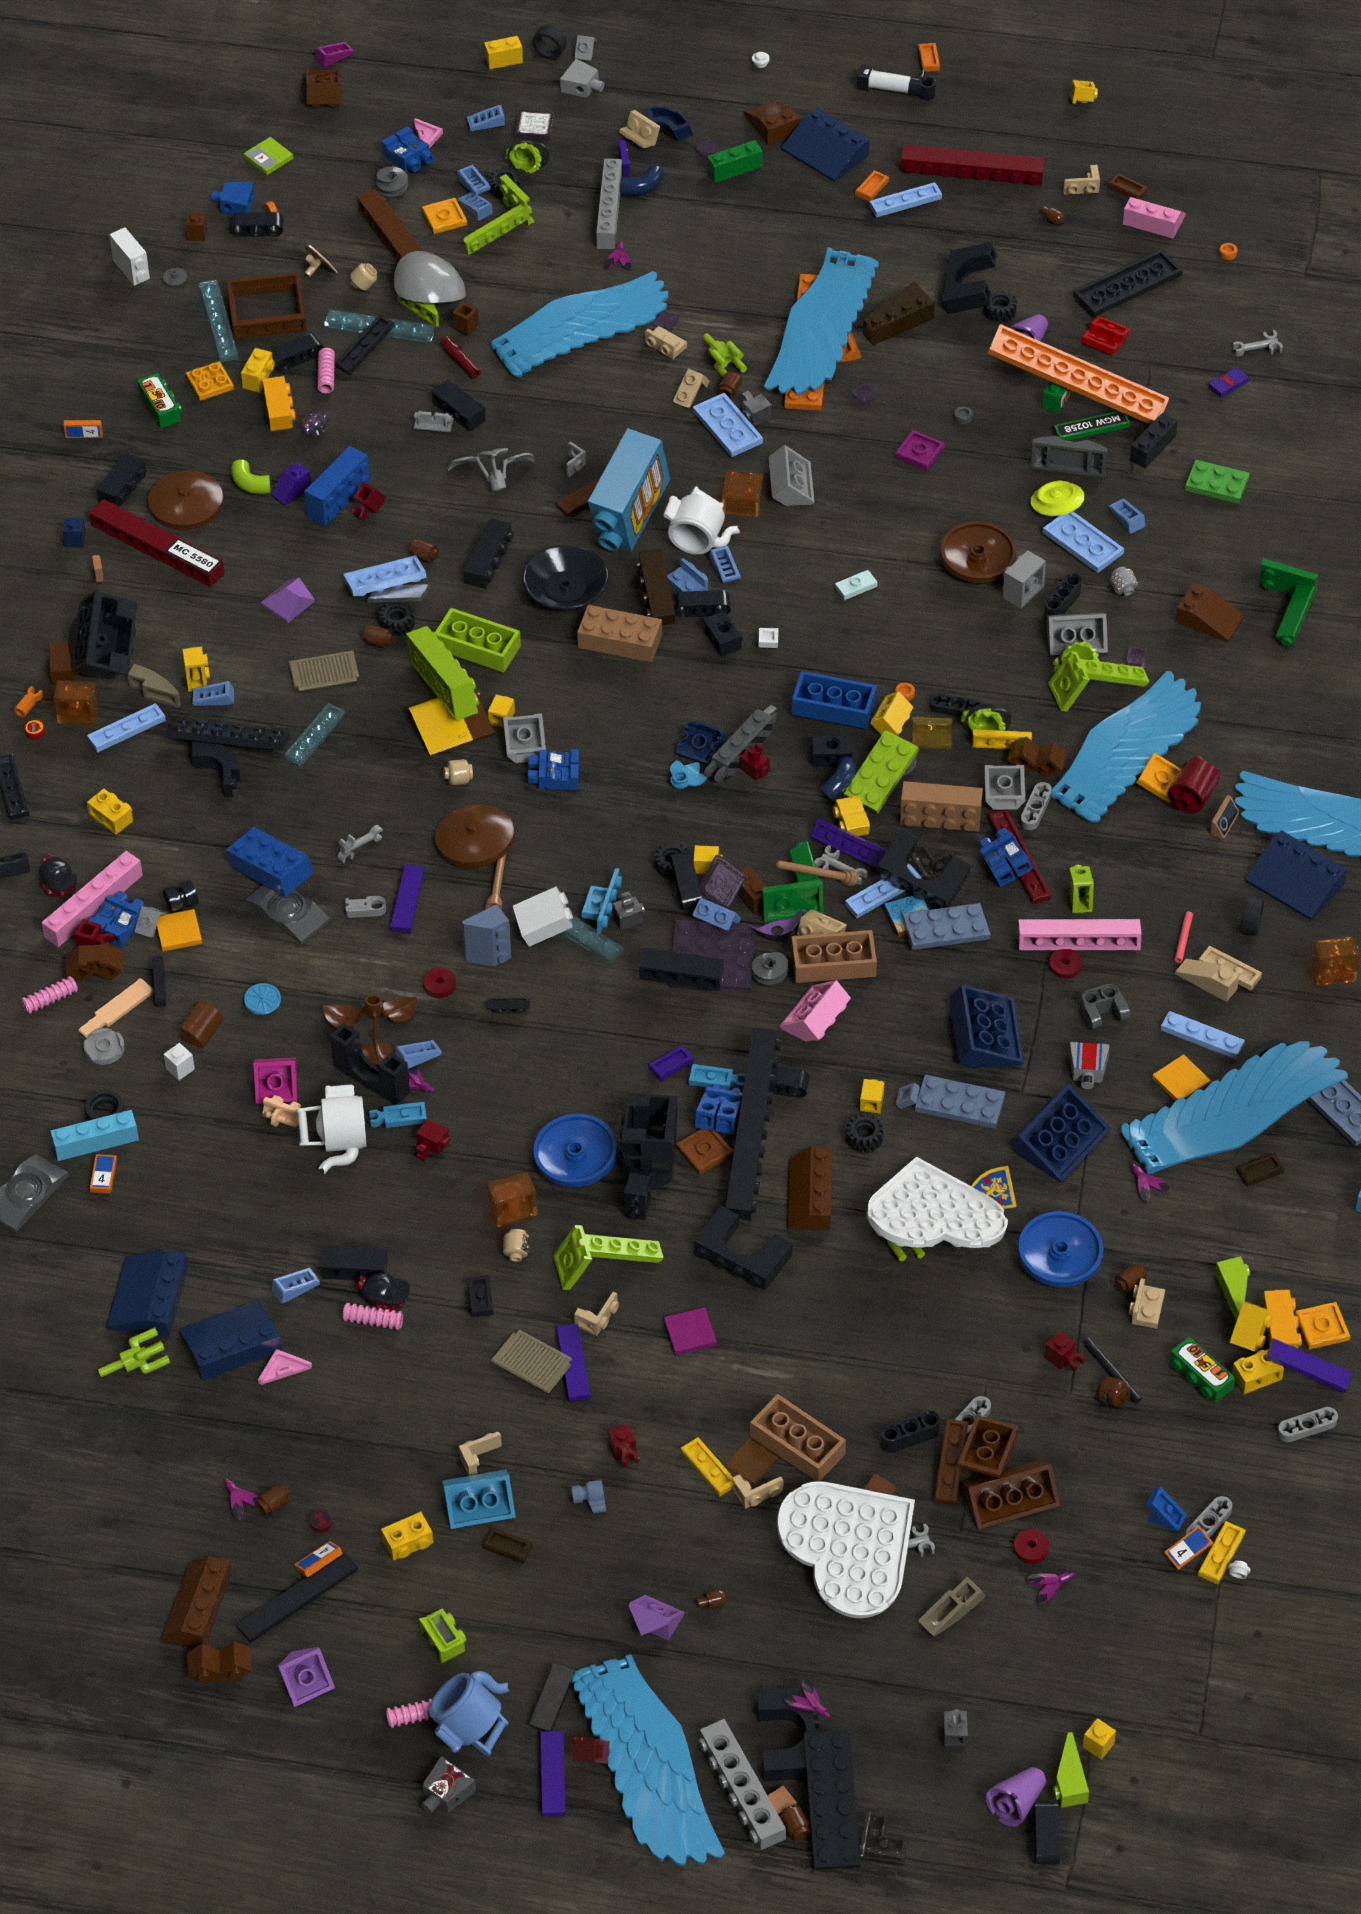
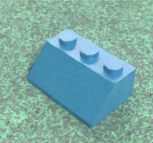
[442,1469,516,1529]

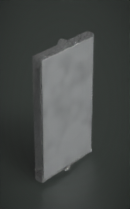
[367,584,430,603]

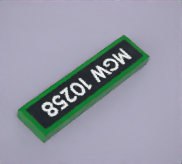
[1054,411,1130,441]

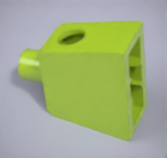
[1069,865,1094,913]

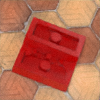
[1080,316,1131,355]

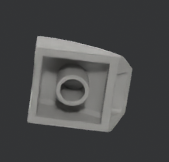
[503,713,546,763]
[984,765,1025,810]

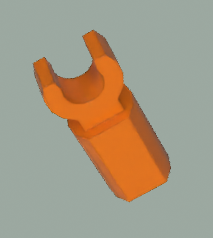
[14,686,43,718]

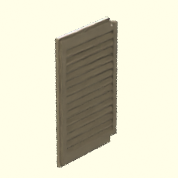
[289,650,359,691]
[490,1330,572,1394]

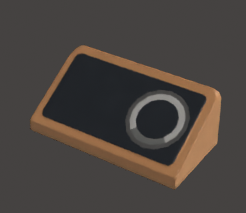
[1210,795,1239,839]

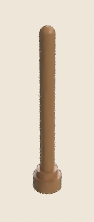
[485,854,506,909]
[776,861,858,886]

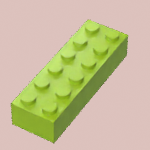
[406,626,479,721]

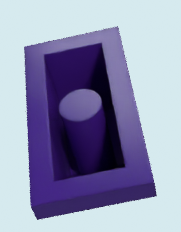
[271,462,311,506]

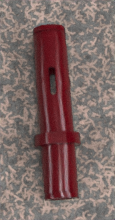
[440,336,481,379]

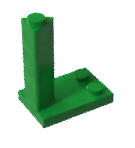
[1259,558,1318,647]
[762,842,823,922]

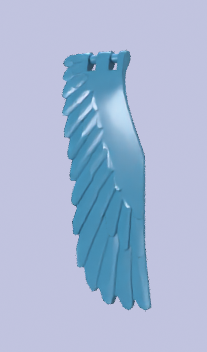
[764,247,879,396]
[490,271,668,377]
[1050,671,1201,823]
[1235,771,1361,857]
[1121,1041,1348,1174]
[572,1654,725,1866]

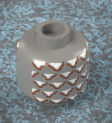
[1110,567,1138,596]

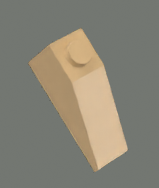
[1175,959,1239,1002]

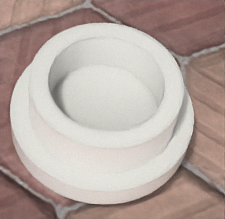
[752,52,769,68]
[1228,1561,1251,1579]

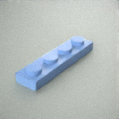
[869,182,942,218]
[87,703,166,753]
[845,864,921,919]
[1161,1011,1245,1059]

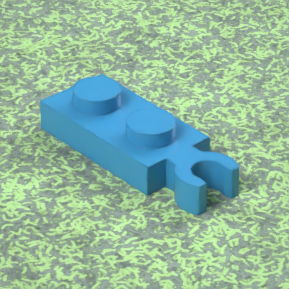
[689,1064,746,1090]
[369,1102,427,1128]

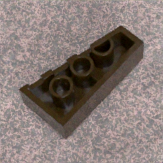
[863,281,935,346]
[635,548,675,625]

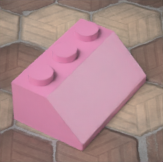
[1123,197,1186,238]
[779,980,851,1042]

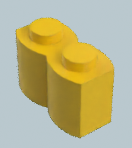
[833,795,870,836]

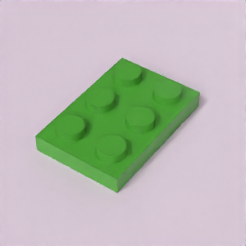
[1185,460,1250,504]

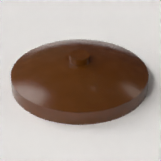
[148,470,223,530]
[940,521,1017,583]
[435,804,515,868]

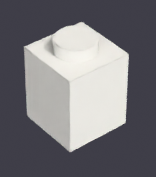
[164,1043,195,1080]

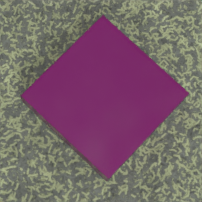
[895,430,945,471]
[664,1307,717,1356]

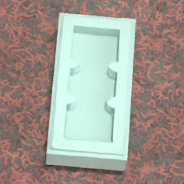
[835,570,877,600]

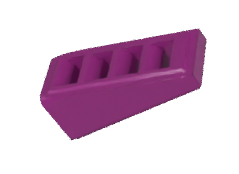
[315,42,354,67]

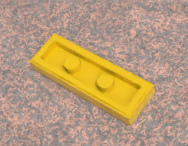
[972,729,1032,749]
[681,1437,733,1497]
[1198,1521,1246,1584]

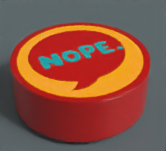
[25,720,45,739]

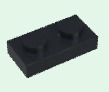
[489,998,530,1013]
[468,1275,494,1317]

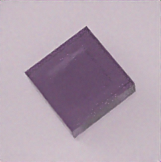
[694,139,718,159]
[654,311,679,332]
[852,382,878,405]
[1126,646,1149,667]

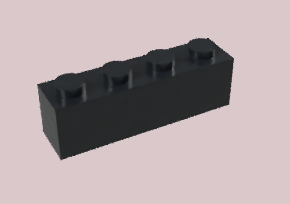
[463,518,514,589]
[639,948,724,991]

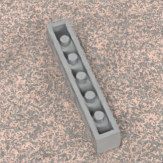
[597,159,622,249]
[698,1719,786,1850]

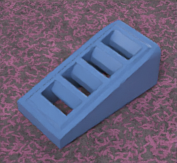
[467,105,505,131]
[457,165,491,195]
[458,192,493,221]
[1108,499,1145,533]
[709,545,741,583]
[192,681,234,706]
[395,1040,442,1069]
[271,1268,320,1304]

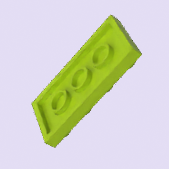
[844,730,919,814]

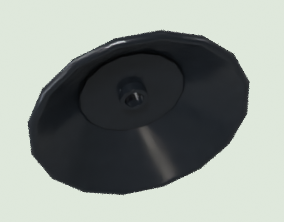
[522,545,609,610]

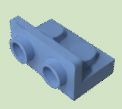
[667,558,708,592]
[693,898,741,931]

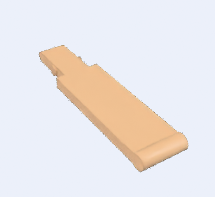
[78,978,155,1038]

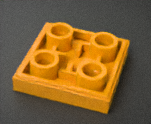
[186,361,234,401]

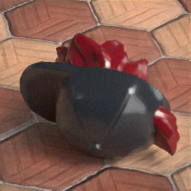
[39,854,77,897]
[357,1273,410,1312]

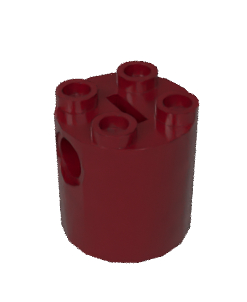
[1167,755,1221,814]

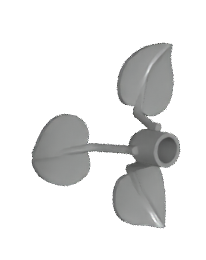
[447,448,535,491]

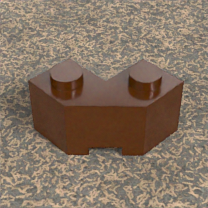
[1008,736,1067,777]
[66,944,123,983]
[187,1641,252,1683]

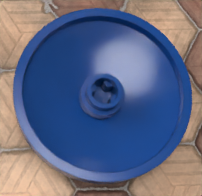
[534,1114,617,1187]
[1018,1211,1104,1287]

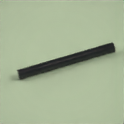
[1083,1338,1142,1404]

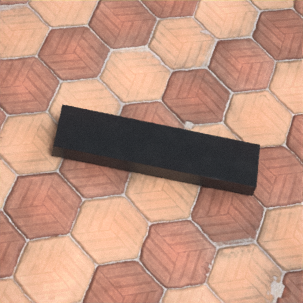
[335,314,395,375]
[0,754,30,820]

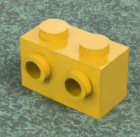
[484,36,523,70]
[241,348,275,393]
[183,647,210,692]
[870,691,913,735]
[87,789,133,834]
[1230,1302,1273,1351]
[1232,1349,1284,1394]
[381,1512,433,1561]

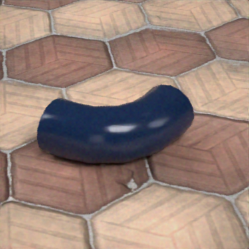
[621,165,664,195]
[821,756,856,801]

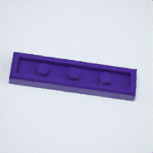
[810,818,887,868]
[391,865,425,933]
[557,1324,591,1402]
[1266,1338,1351,1393]
[541,1731,565,1817]

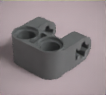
[1081,984,1130,1030]

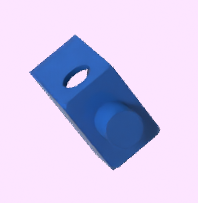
[211,182,255,215]

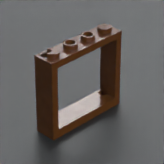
[227,272,307,339]

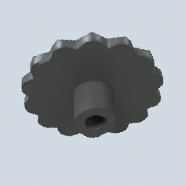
[163,268,188,287]

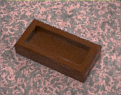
[1108,173,1148,200]

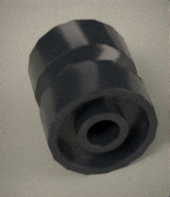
[163,880,199,913]

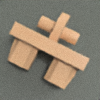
[262,1095,301,1128]

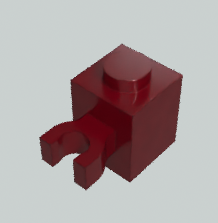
[352,482,387,520]
[739,742,770,781]
[74,919,115,947]
[416,1119,450,1161]
[1044,1330,1086,1372]
[608,1423,639,1468]

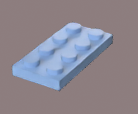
[693,393,763,457]
[1043,512,1124,573]
[343,555,427,596]

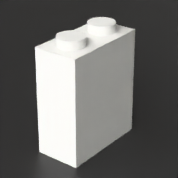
[109,228,150,286]
[513,887,573,947]

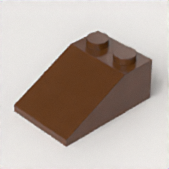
[306,70,342,107]
[744,100,799,145]
[1176,582,1244,643]
[958,1415,1019,1478]

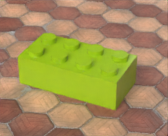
[435,608,521,673]

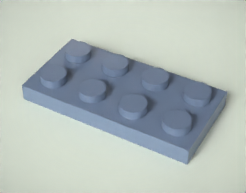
[902,903,991,950]
[915,1075,1005,1129]
[1307,1080,1361,1147]

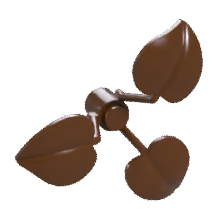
[323,995,417,1066]

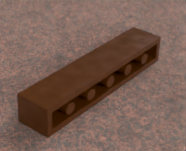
[357,189,424,262]

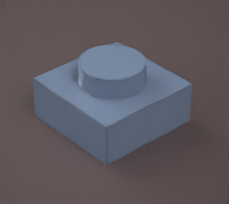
[896,1082,920,1109]

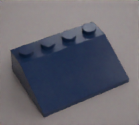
[781,107,870,182]
[1245,830,1347,920]
[949,984,1024,1068]
[1008,1083,1111,1182]
[107,1250,188,1337]
[179,1300,282,1380]

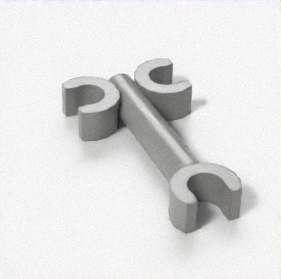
[1232,330,1283,356]
[337,825,383,864]
[814,845,867,885]
[907,1524,935,1557]

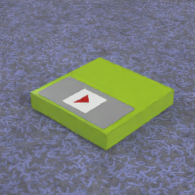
[243,137,294,175]

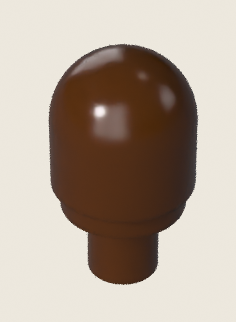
[1041,206,1064,225]
[696,1589,727,1609]

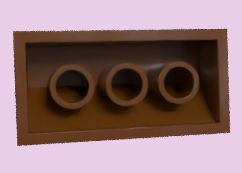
[788,1147,832,1230]
[962,1459,1061,1529]
[162,1556,232,1648]

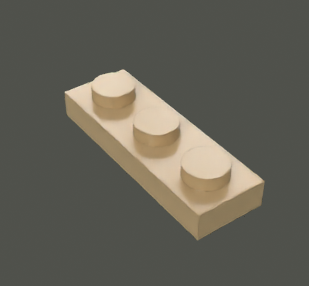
[1199,946,1262,991]

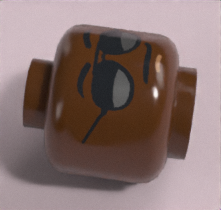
[1096,1376,1130,1407]

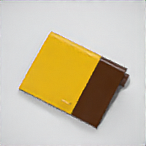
[407,688,495,757]

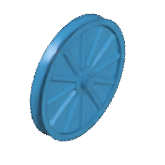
[244,983,281,1015]

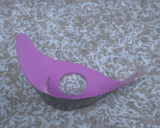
[749,908,803,942]

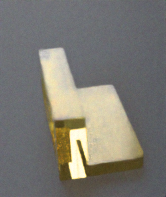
[912,717,952,749]

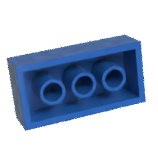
[304,446,370,526]
[792,671,877,729]
[226,827,313,897]

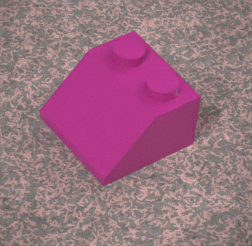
[254,1057,297,1104]

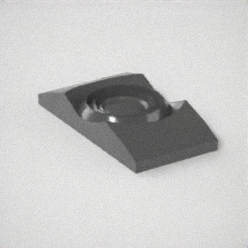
[1031,436,1108,478]
[245,885,330,945]
[0,1154,69,1233]

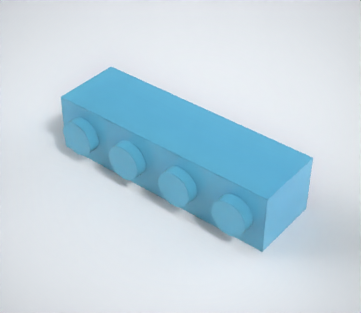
[51,1110,139,1161]

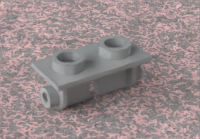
[414,411,453,432]

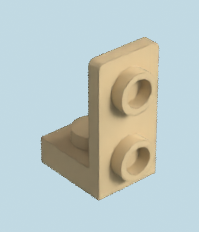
[1063,165,1100,195]
[673,369,710,409]
[574,1292,619,1336]
[459,1432,502,1476]
[732,1474,783,1509]

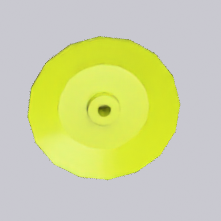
[1031,481,1084,516]

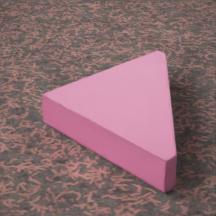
[414,118,443,149]
[258,1349,312,1385]

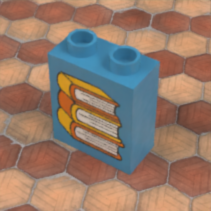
[588,428,670,552]

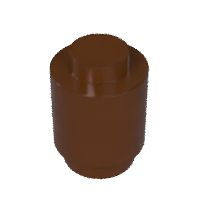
[718,372,742,399]
[409,539,439,563]
[363,625,393,648]
[1115,1264,1147,1293]
[255,1484,289,1516]
[780,1805,811,1841]

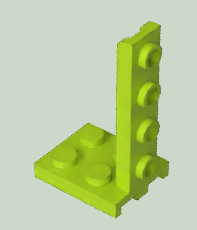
[463,174,534,255]
[1048,651,1149,712]
[553,1225,663,1290]

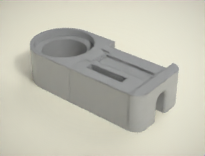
[345,896,386,918]

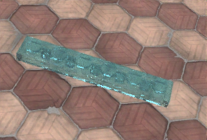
[199,280,238,363]
[325,309,435,343]

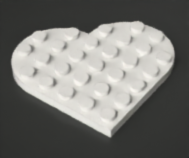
[866,1157,1008,1248]
[777,1482,915,1618]

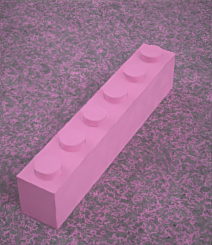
[42,851,143,948]
[1018,919,1141,950]

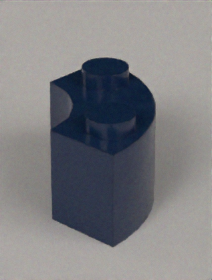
[647,106,693,141]

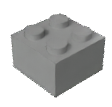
[1003,550,1046,608]

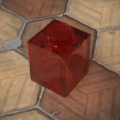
[572,1736,610,1764]

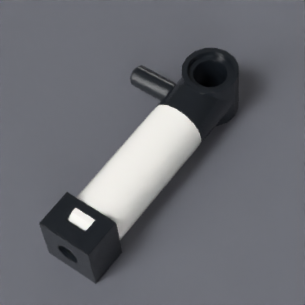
[857,65,936,101]

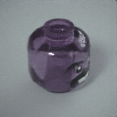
[301,410,329,437]

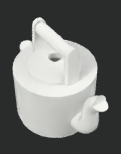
[664,486,740,554]
[296,1084,366,1174]

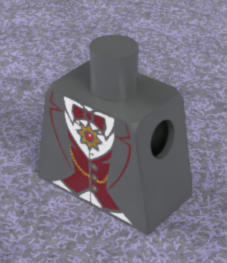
[421,1756,476,1814]

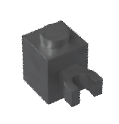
[742,391,772,426]
[613,891,645,930]
[943,1709,968,1747]

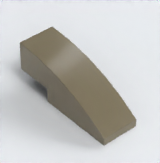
[128,664,181,708]
[918,1577,986,1637]

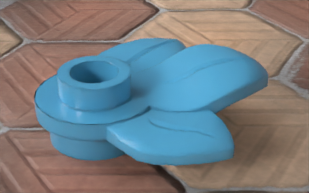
[670,760,707,789]

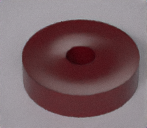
[1049,949,1082,979]
[424,968,456,998]
[1014,1529,1050,1564]

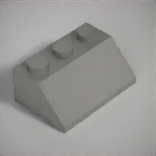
[769,445,815,506]
[1046,613,1108,655]

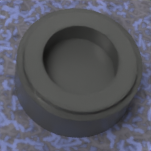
[954,406,973,424]

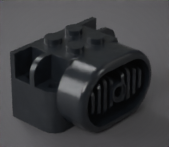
[68,591,138,678]
[619,1094,678,1189]

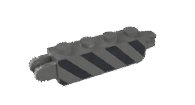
[704,705,777,783]

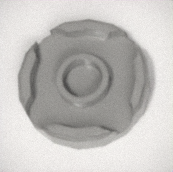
[84,1028,125,1065]

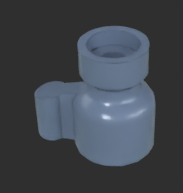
[572,1480,606,1514]

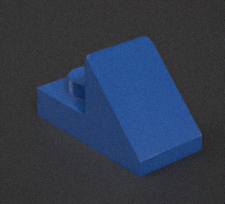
[1146,1487,1187,1532]

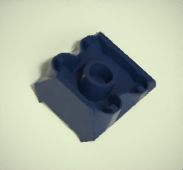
[675,721,727,765]

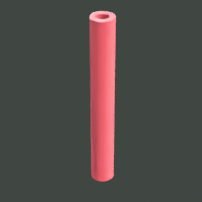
[1174,911,1193,963]

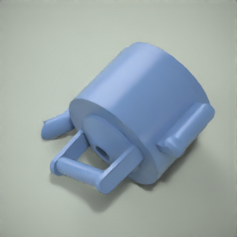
[429,1671,510,1756]

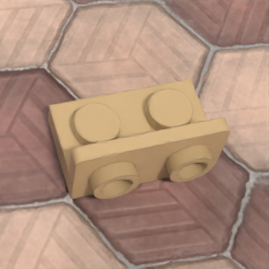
[619,110,660,148]
[645,326,687,359]
[797,909,847,936]
[1129,1278,1165,1329]

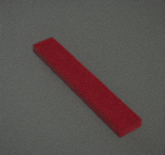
[988,809,1052,904]

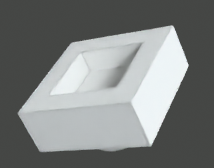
[759,628,778,648]

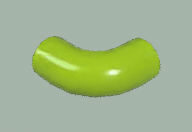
[231,460,270,494]

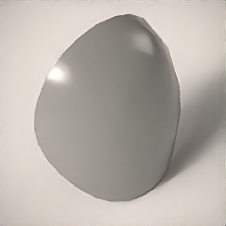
[394,251,466,303]

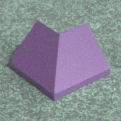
[260,577,315,623]
[629,1595,685,1641]
[278,1647,335,1707]

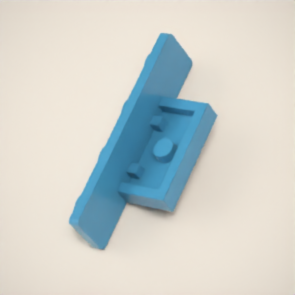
[582,868,622,934]

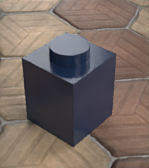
[63,517,86,547]

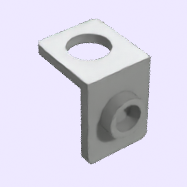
[575,35,597,61]
[566,442,586,477]
[135,906,167,937]

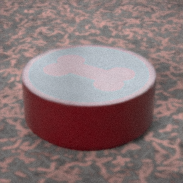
[310,1510,332,1533]

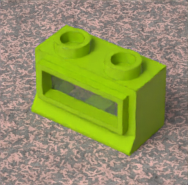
[419,1608,466,1663]

